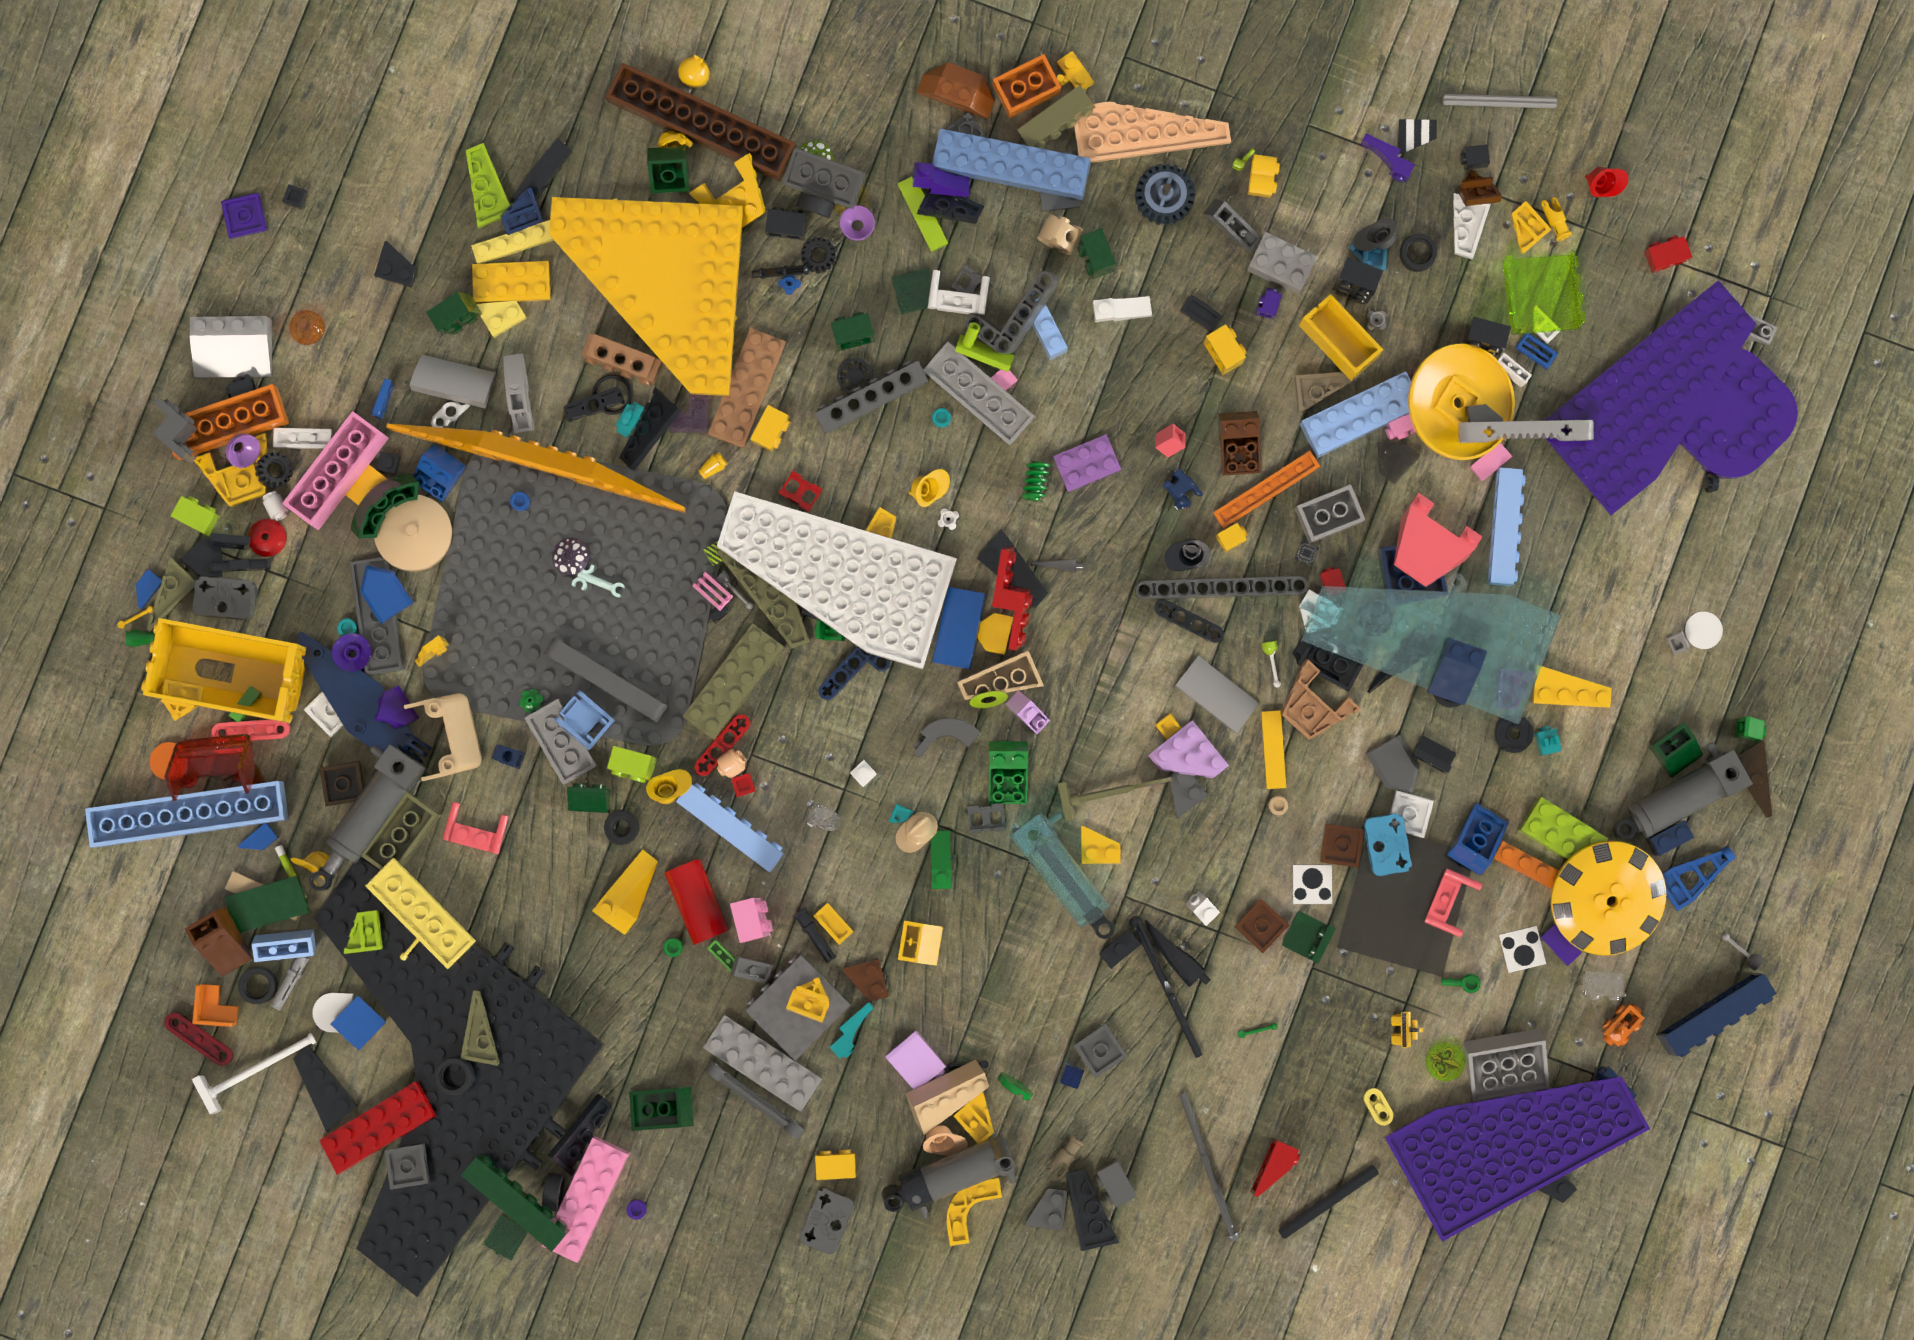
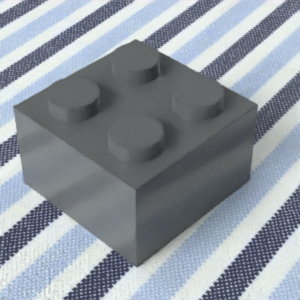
[1094,1158,1137,1208]

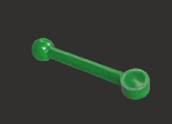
[1238,1023,1278,1038]

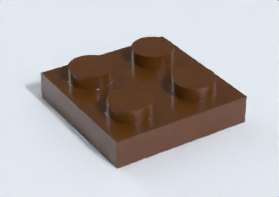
[1320,824,1364,868]
[1234,898,1289,953]

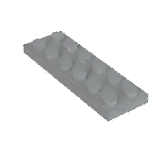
[923,342,1035,446]
[703,1015,822,1112]

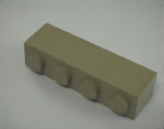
[1017,85,1096,149]

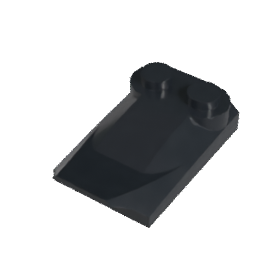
[1292,630,1367,692]

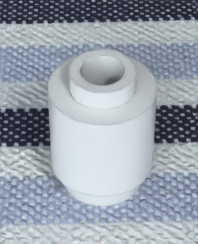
[262,491,288,521]

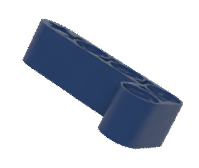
[818,646,891,701]

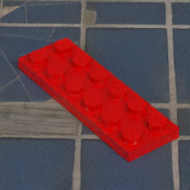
[319,1081,436,1175]

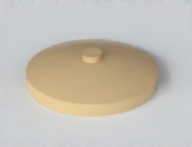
[374,495,452,572]

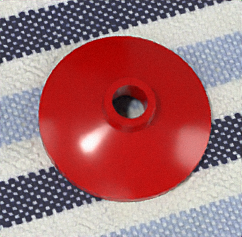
[248,519,287,557]

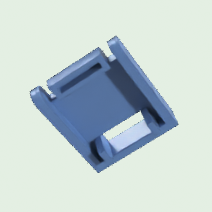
[553,690,615,750]

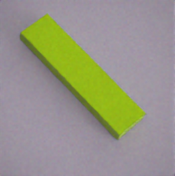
[897,177,948,252]

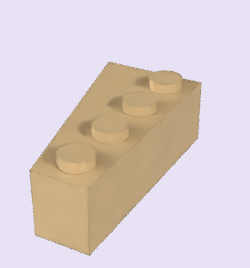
[956,650,1044,700]
[906,1060,989,1135]

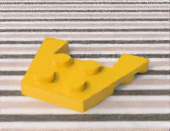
[689,153,766,228]
[194,433,267,507]

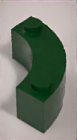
[351,473,419,539]

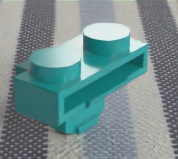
[615,401,645,438]

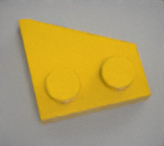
[415,635,449,667]
[1081,826,1121,864]

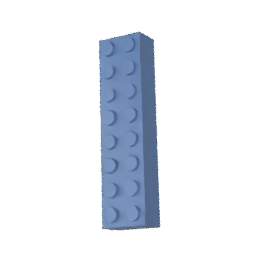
[932,129,1091,200]

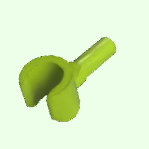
[1232,149,1255,171]

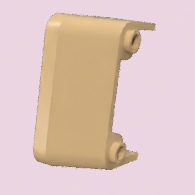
[404,693,482,781]

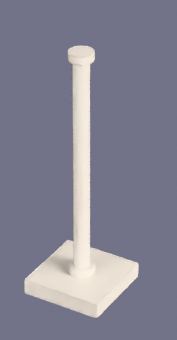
[192,1033,317,1114]

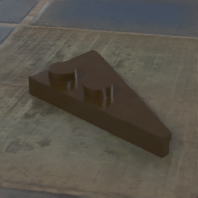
[1737,741,1772,818]

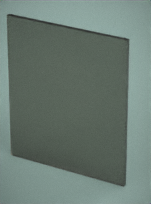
[1337,834,1471,977]

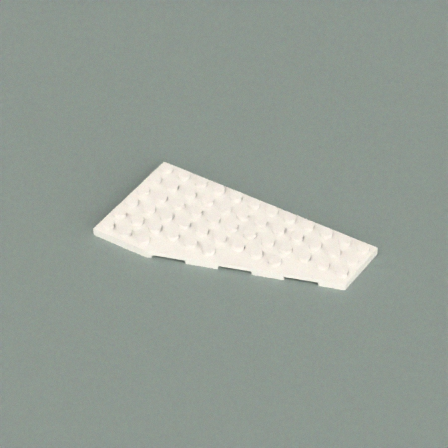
[717,491,957,669]

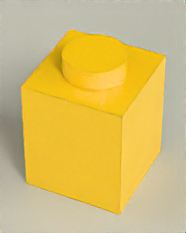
[1216,523,1247,553]

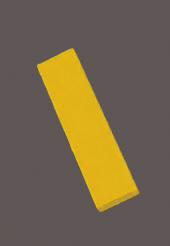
[1261,711,1286,789]

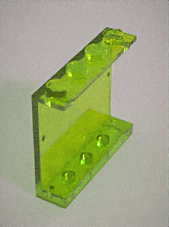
[1502,250,1586,335]

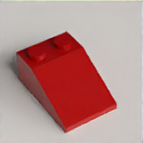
[1251,1138,1300,1197]

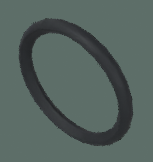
[592,375,633,415]

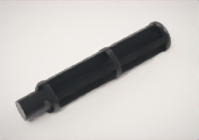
[751,264,809,279]

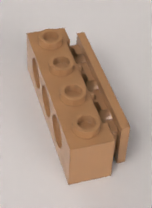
[581,334,663,386]

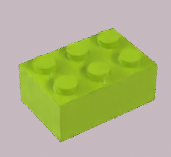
[607,746,657,783]

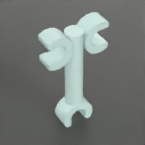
[572,561,625,598]

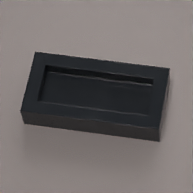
[1180,294,1223,333]

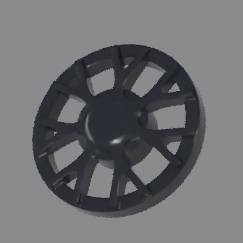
[837,358,873,394]

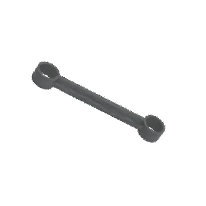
[704,1061,806,1140]

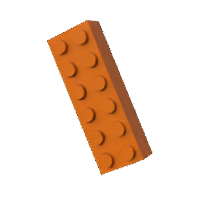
[162,384,289,460]

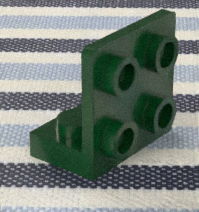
[1282,911,1336,963]

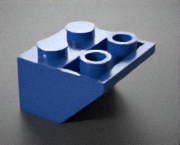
[413,444,466,502]

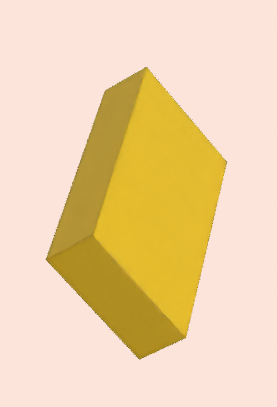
[814,903,854,945]

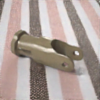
[1047,1135,1085,1179]

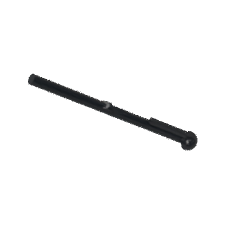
[1129,916,1203,1058]

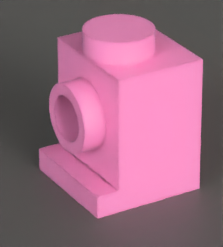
[1385,414,1416,440]

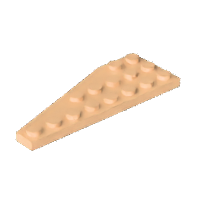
[1074,102,1231,163]

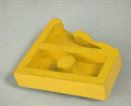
[1511,201,1551,255]
[953,1092,994,1144]

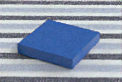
[330,995,386,1051]

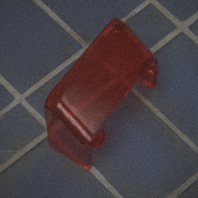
[164,734,255,801]

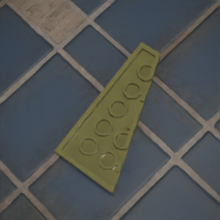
[717,550,810,649]

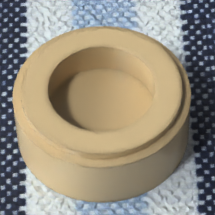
[1268,796,1288,815]

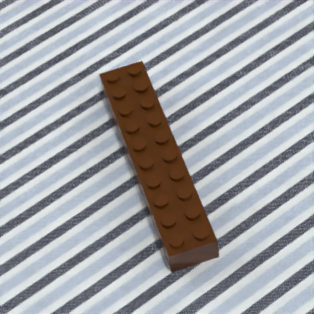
[605,63,796,182]

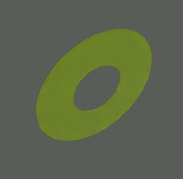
[970,691,1008,708]

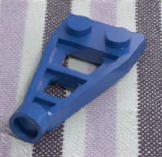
[1662,846,1736,911]

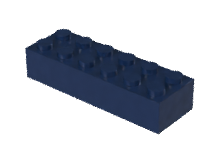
[1656,973,1777,1057]

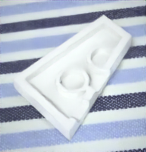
[1453,193,1491,260]

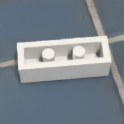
[1498,353,1532,388]

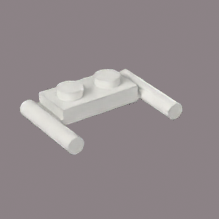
[928,270,990,315]

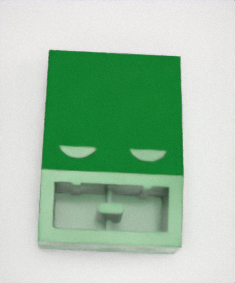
[988,741,1028,804]

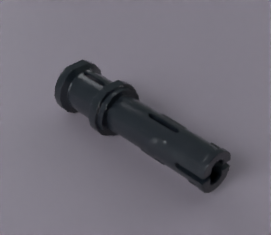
[792,907,837,964]

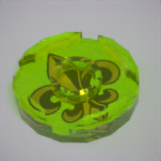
[1425,1042,1465,1082]

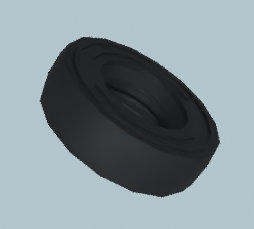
[604,810,639,845]

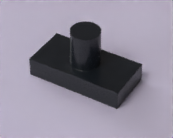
[1099,929,1141,969]

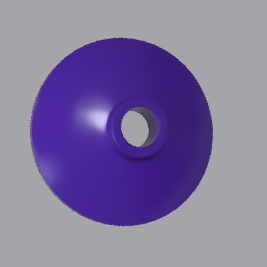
[332,633,371,672]

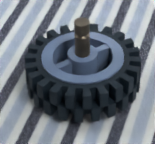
[1135,163,1195,226]

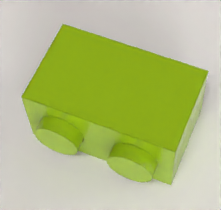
[171,496,220,536]

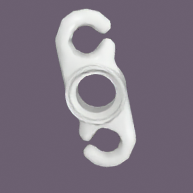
[431,401,470,428]

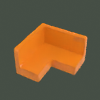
[192,984,239,1027]

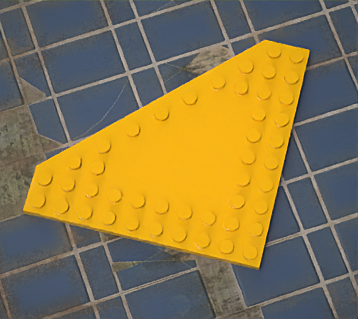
[549,197,743,396]

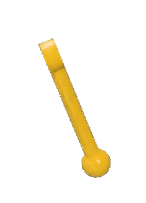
[117,605,154,629]

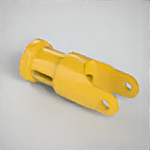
[1541,197,1573,242]

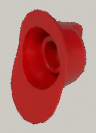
[1585,167,1629,197]

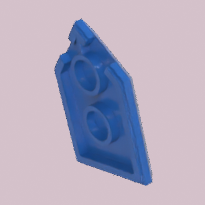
[360,565,413,624]

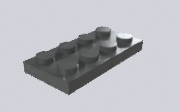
[782,147,866,209]

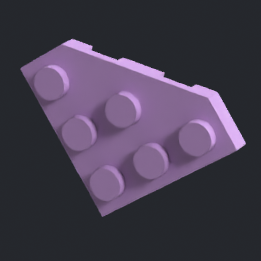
[1148,720,1229,779]

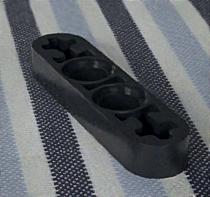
[1154,599,1224,643]

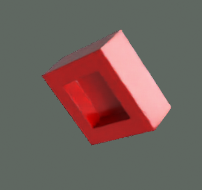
[731,773,756,798]

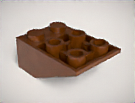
[1218,411,1261,476]
[185,907,253,977]

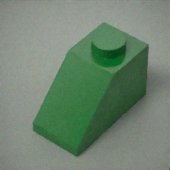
[1734,716,1767,741]

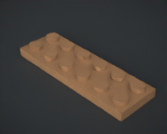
[708,328,786,449]

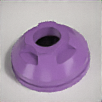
[840,206,875,241]
[226,433,260,468]

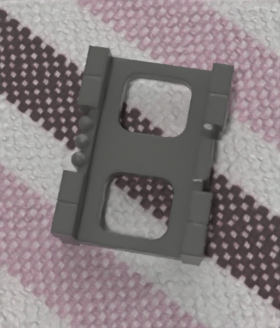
[950,264,995,294]
[967,803,1005,834]

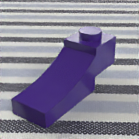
[1360,133,1415,182]
[912,162,969,197]

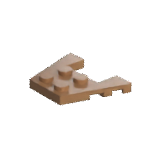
[1280,659,1361,740]

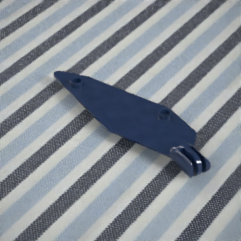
[297,632,432,764]

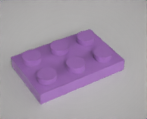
[1053,434,1121,492]

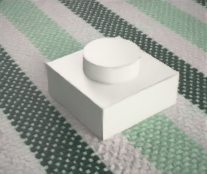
[850,760,877,787]

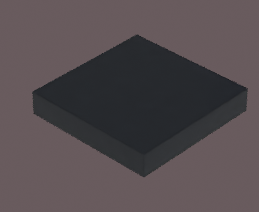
[207,533,250,550]

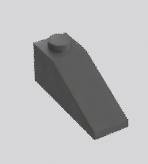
[1203,199,1262,253]

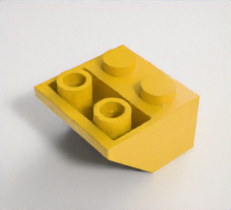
[898,921,943,966]

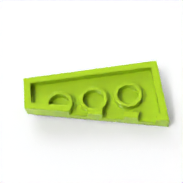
[466,143,510,228]

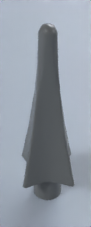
[1031,558,1084,573]

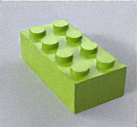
[1517,797,1608,861]

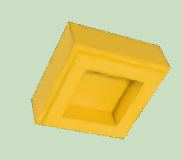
[1155,713,1182,740]

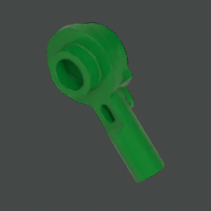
[1441,974,1481,993]

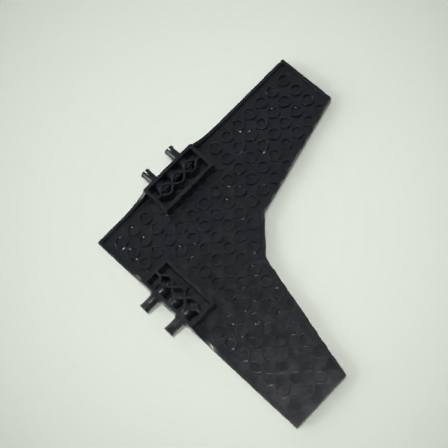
[314,856,605,1297]

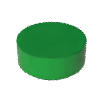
[663,938,683,957]

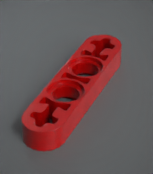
[695,714,751,776]

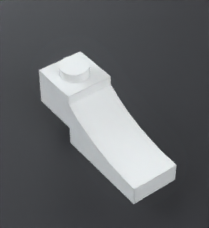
[1092,296,1152,322]

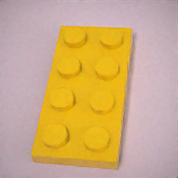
[472,261,551,304]

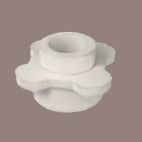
[938,509,959,530]

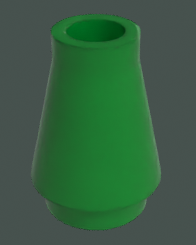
[126,629,155,648]

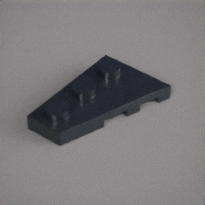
[917,188,984,224]

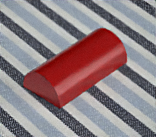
[664,859,730,946]

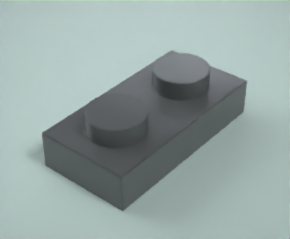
[730,955,773,983]

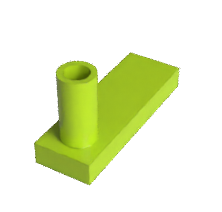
[955,323,1014,372]

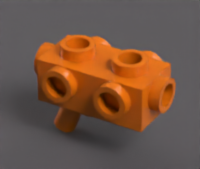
[1601,1004,1645,1047]

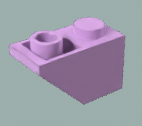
[1005,690,1050,734]

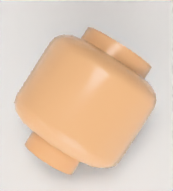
[717,749,747,778]

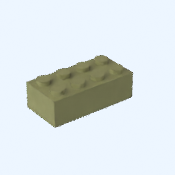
[362,792,441,870]

